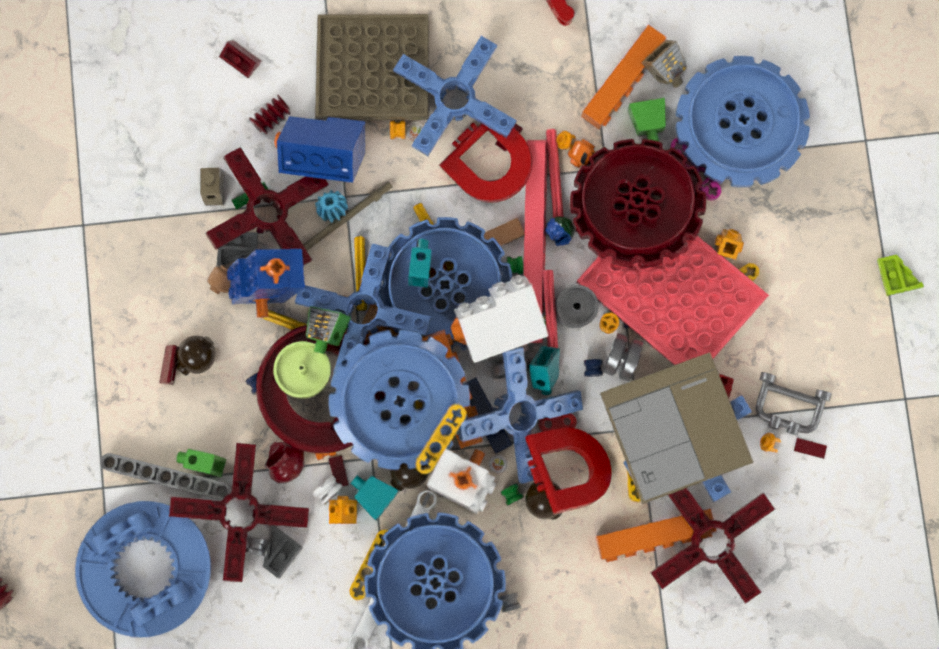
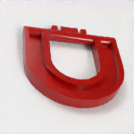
[439,123,532,203]
[525,427,612,514]

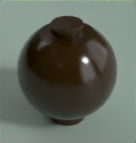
[176,335,216,376]
[390,463,429,491]
[525,481,563,520]

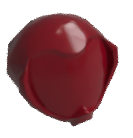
[265,442,305,484]

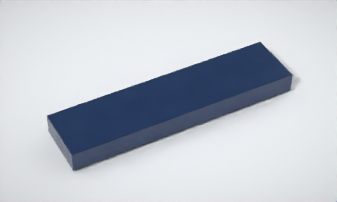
[466,377,512,454]

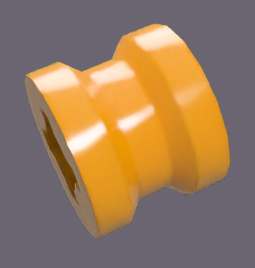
[390,120,406,140]
[599,313,619,334]

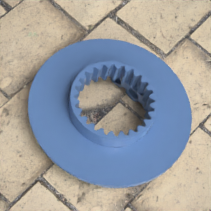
[75,501,211,637]

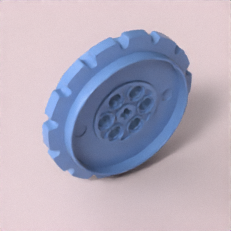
[675,56,810,188]
[378,217,513,352]
[329,329,470,470]
[365,513,506,649]

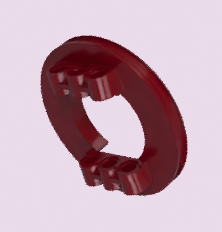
[256,325,385,454]

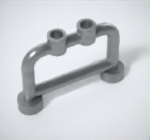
[755,372,832,436]

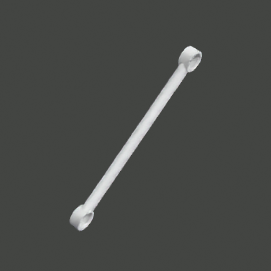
[348,490,437,649]

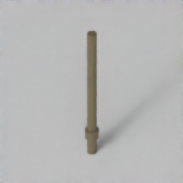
[303,181,393,251]

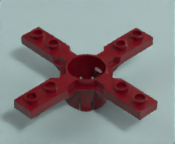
[205,147,329,266]
[169,443,309,582]
[650,488,775,604]

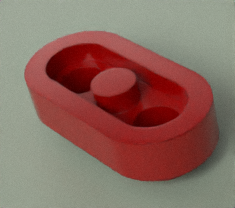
[538,413,577,432]

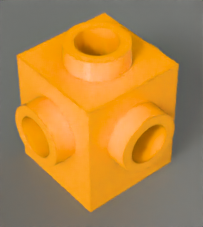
[715,229,744,260]
[329,496,357,524]

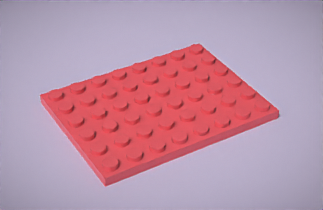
[577,198,769,365]

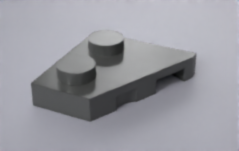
[216,232,259,266]
[263,525,303,579]

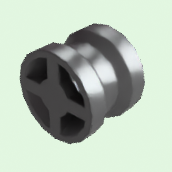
[246,537,268,556]
[498,592,521,613]

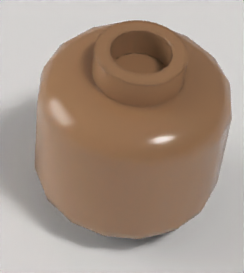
[207,265,231,294]

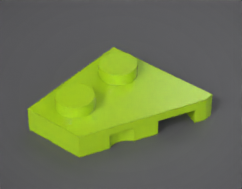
[877,254,924,296]

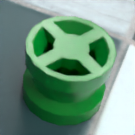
[507,256,523,275]
[500,483,524,506]

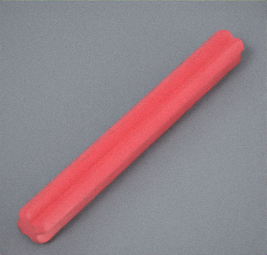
[546,129,564,218]
[543,270,558,348]

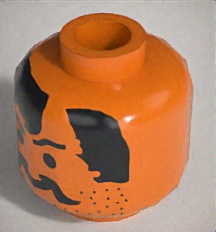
[568,139,595,168]

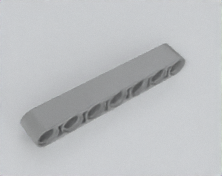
[100,453,232,500]

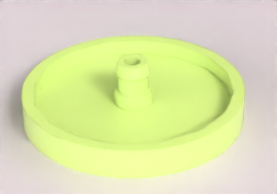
[274,341,331,399]

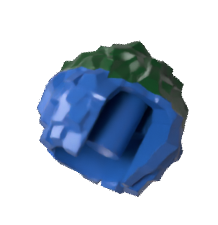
[545,217,575,246]

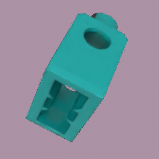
[408,239,432,288]
[529,346,560,395]
[351,475,399,521]

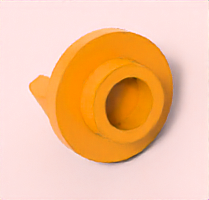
[557,131,576,150]
[760,432,781,452]

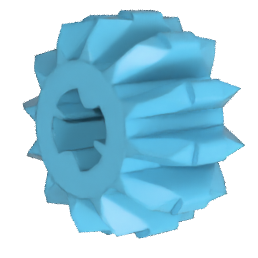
[315,190,348,223]

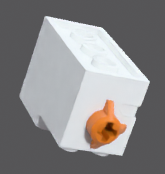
[450,275,549,363]
[427,449,497,514]

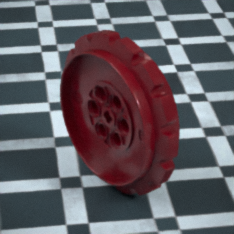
[570,139,706,268]

